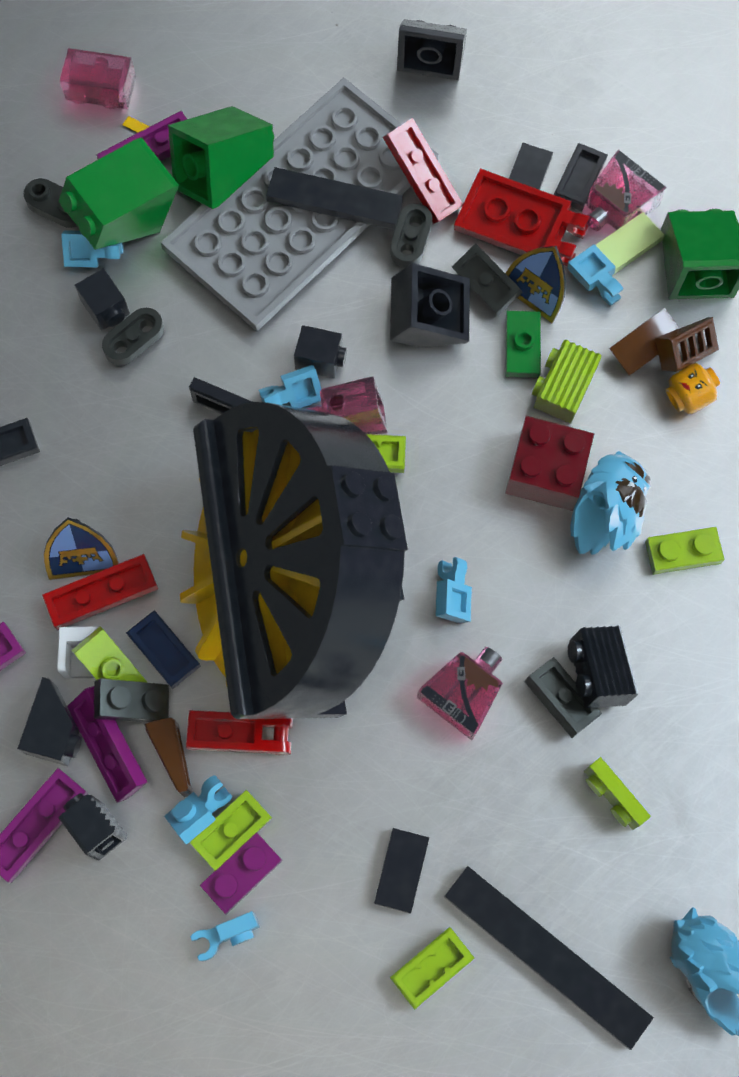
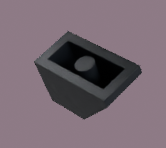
[17,677,82,766]

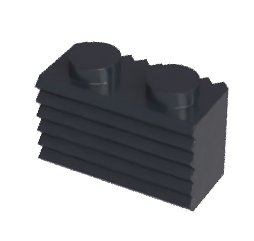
[567,625,638,708]
[58,793,127,861]

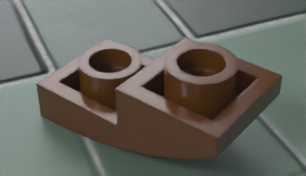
[609,308,679,376]

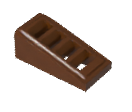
[655,317,719,372]
[144,717,192,797]

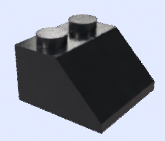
[397,19,467,81]
[390,263,470,347]

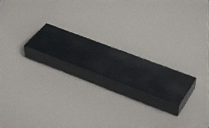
[266,167,403,230]

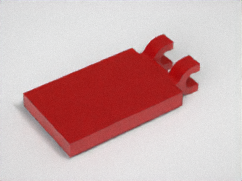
[454,168,589,267]

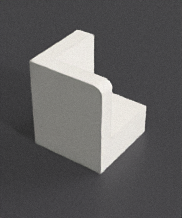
[58,627,97,678]

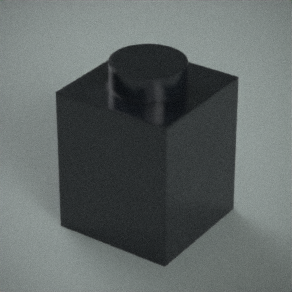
[74,268,130,331]
[294,325,347,379]

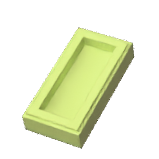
[596,212,664,276]

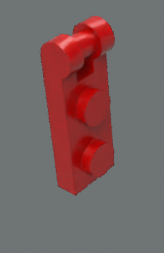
[186,710,293,755]

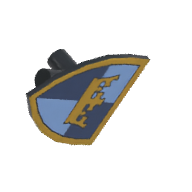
[506,246,566,323]
[44,517,119,580]

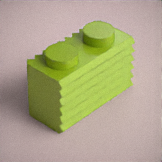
[531,340,602,424]

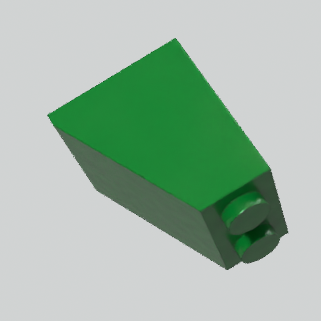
[168,106,274,209]
[59,138,179,250]
[661,208,739,300]

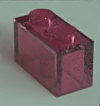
[60,48,136,109]

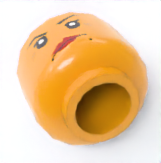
[665,363,720,414]

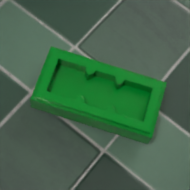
[506,310,541,378]

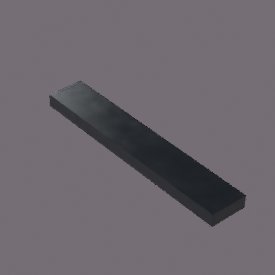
[444,866,654,1050]

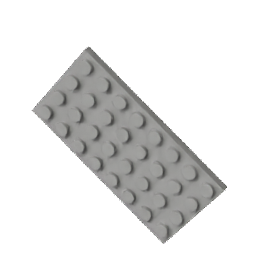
[161,77,439,331]

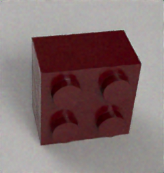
[505,416,595,511]

